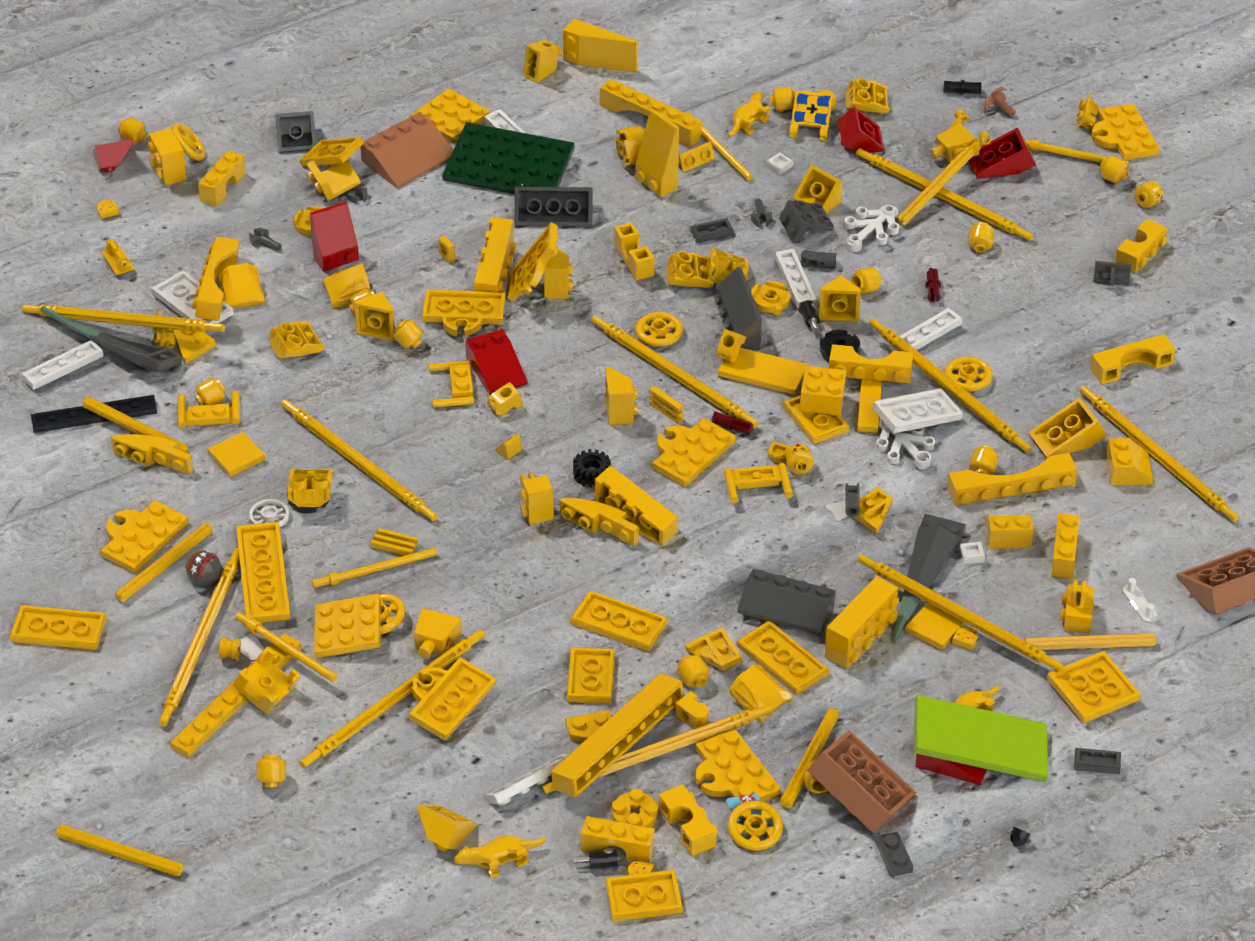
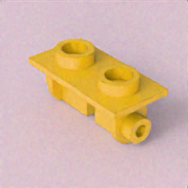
[1075,94,1098,130]
[678,141,715,173]
[101,239,135,276]
[151,310,176,349]

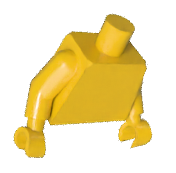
[930,109,991,163]

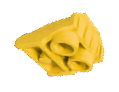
[845,78,890,113]
[708,247,749,284]
[666,251,714,288]
[218,263,265,308]
[322,264,370,308]
[270,321,325,358]
[287,468,333,507]
[729,665,793,724]

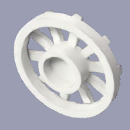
[249,499,290,527]

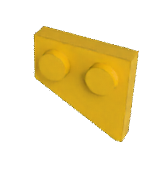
[173,329,216,364]
[852,487,893,534]
[685,627,743,671]
[565,710,611,742]

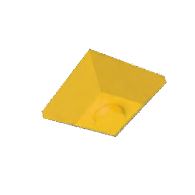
[417,804,477,851]

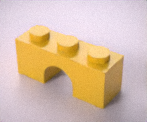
[198,150,246,207]
[1115,219,1168,273]
[614,222,655,281]
[1051,513,1080,579]
[659,784,718,856]
[581,816,655,863]

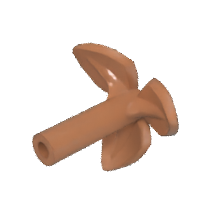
[984,86,1016,117]

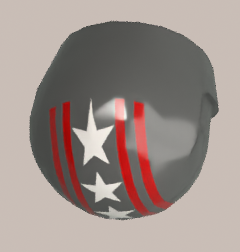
[185,550,223,588]

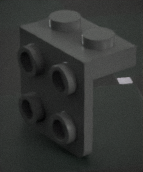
[779,200,834,243]

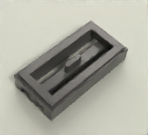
[690,218,734,243]

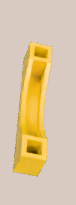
[600,79,702,148]
[192,236,240,321]
[947,453,1077,505]

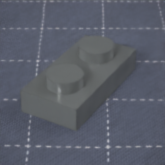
[875,831,913,877]

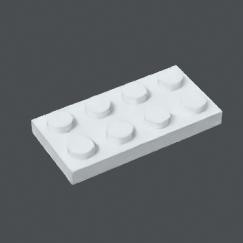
[152,270,233,323]
[872,388,963,433]

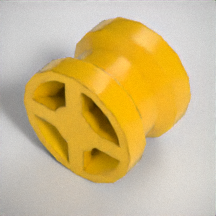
[219,637,241,661]

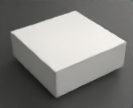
[766,153,793,175]
[959,542,985,564]

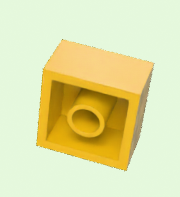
[147,128,187,186]
[800,366,847,416]

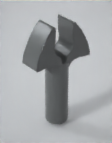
[347,185,368,204]
[751,198,772,227]
[249,228,282,251]

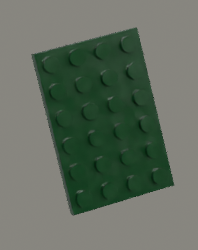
[442,122,575,194]

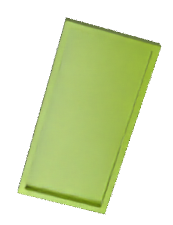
[914,695,1048,782]

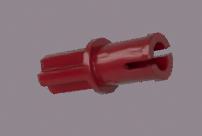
[925,267,941,302]
[711,411,753,434]

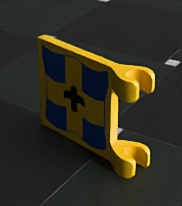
[789,90,833,141]

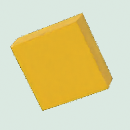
[438,235,455,263]

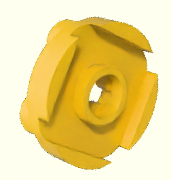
[751,281,791,315]
[612,789,658,828]

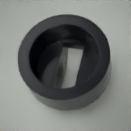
[1010,826,1031,846]

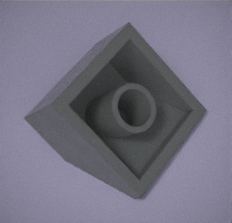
[275,111,316,152]

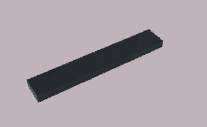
[31,395,158,433]

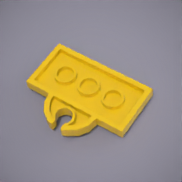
[1091,104,1160,160]
[507,222,559,302]
[422,289,506,337]
[652,418,736,487]
[100,500,189,574]
[408,657,497,741]
[695,728,781,802]

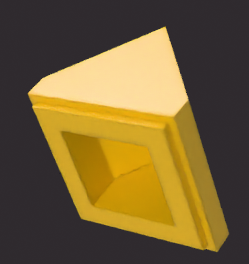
[495,434,523,460]

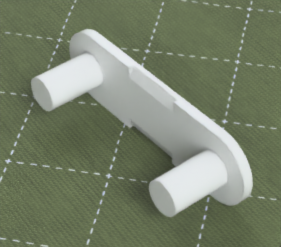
[1123,578,1157,623]

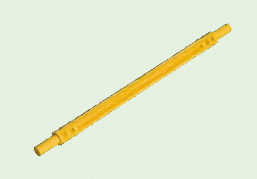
[856,148,1034,241]
[22,304,225,332]
[591,315,759,428]
[869,318,1032,453]
[1079,386,1240,523]
[281,399,438,521]
[158,548,240,727]
[857,554,1064,672]
[299,629,485,769]
[541,704,773,794]

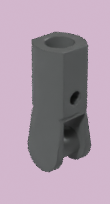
[800,250,837,268]
[845,483,860,517]

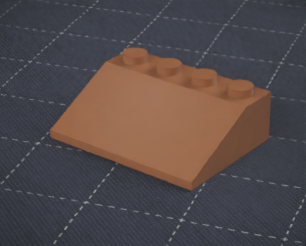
[360,112,453,188]
[1177,547,1255,614]
[807,730,916,834]

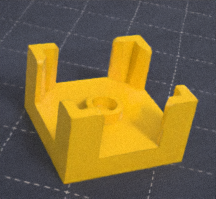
[233,646,301,715]

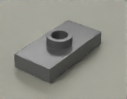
[1074,748,1121,774]

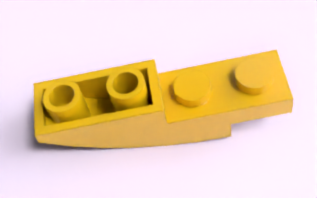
[111,434,193,475]
[560,498,639,546]

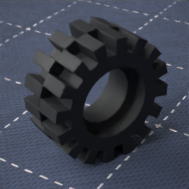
[573,449,611,488]

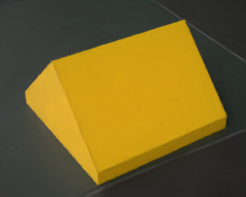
[793,164,843,213]
[819,275,861,322]
[354,292,395,341]

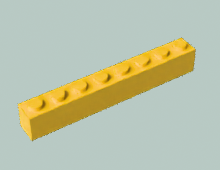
[551,673,684,798]

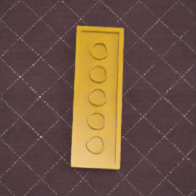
[236,521,291,623]

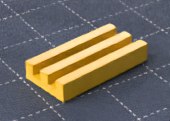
[649,386,684,424]
[370,528,419,556]

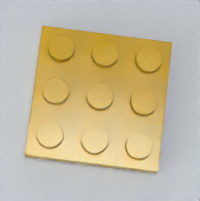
[411,88,490,143]
[314,593,381,658]
[1047,651,1141,724]

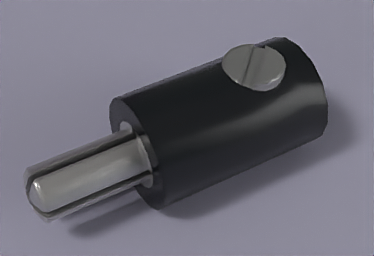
[800,300,820,333]
[573,848,618,869]

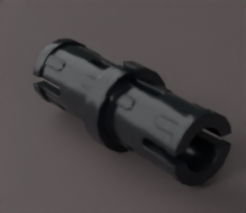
[943,80,982,95]

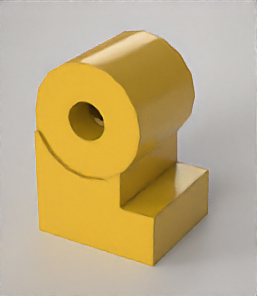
[716,329,746,363]
[487,382,523,416]
[675,691,709,729]

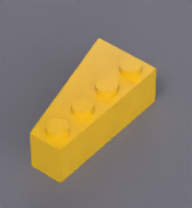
[474,217,517,292]
[595,465,678,547]

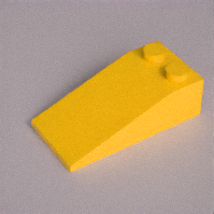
[563,18,638,72]
[635,109,679,197]

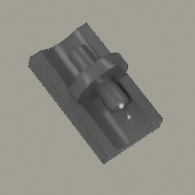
[1093,261,1131,285]

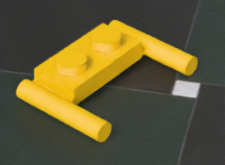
[428,361,474,408]
[178,391,240,428]
[724,463,793,504]

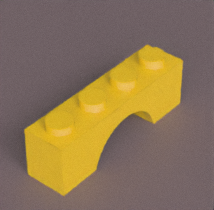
[1090,334,1176,385]
[829,344,914,384]

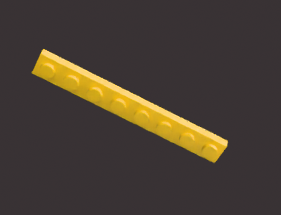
[170,633,302,758]

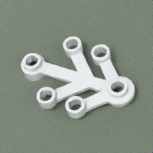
[844,205,899,252]
[876,418,935,470]

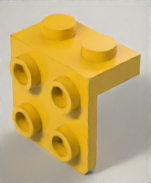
[307,160,361,201]

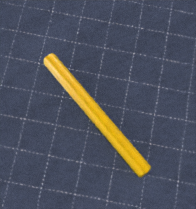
[897,146,974,225]
[82,396,188,453]
[115,523,213,602]
[1025,633,1156,650]
[780,707,840,809]
[56,824,184,877]

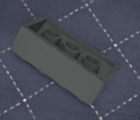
[514,186,593,227]
[714,267,761,350]
[737,569,836,635]

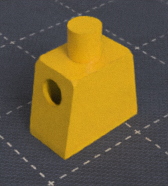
[523,40,562,83]
[414,608,462,659]

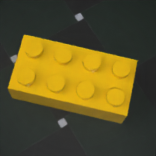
[825,576,899,669]

